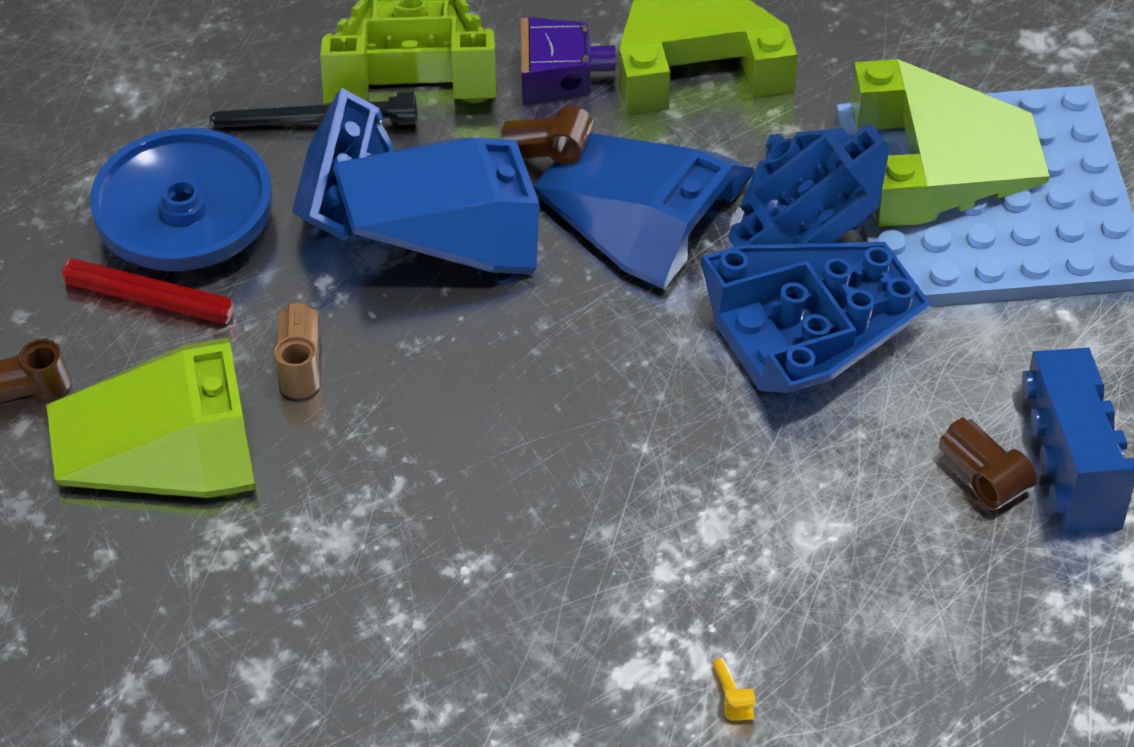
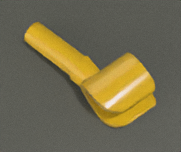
[712,658,755,721]

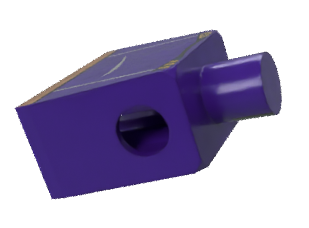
[521,17,616,104]

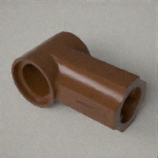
[501,106,594,165]
[0,339,71,403]
[939,417,1037,511]

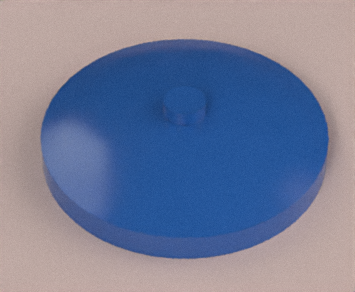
[90,128,273,271]

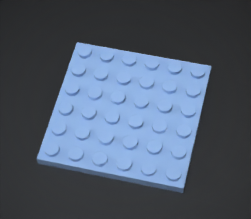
[835,85,1134,307]

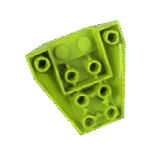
[46,337,256,498]

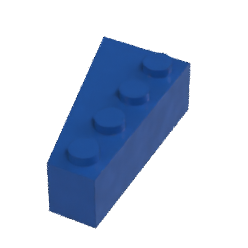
[1022,347,1134,533]

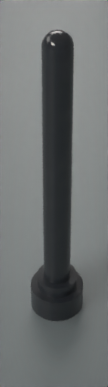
[209,91,418,128]

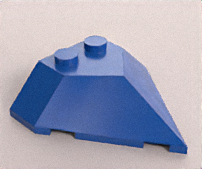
[728,125,890,247]

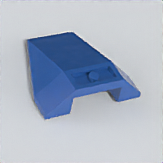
[533,133,754,289]
[333,137,539,274]
[701,242,931,393]

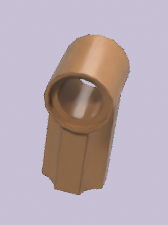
[274,303,321,399]

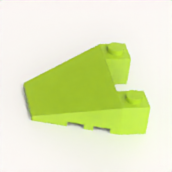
[320,0,497,104]
[619,0,798,115]
[851,59,1049,227]

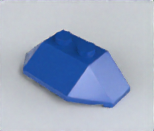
[292,88,394,241]

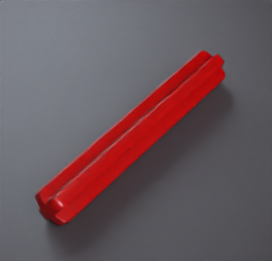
[61,258,234,325]

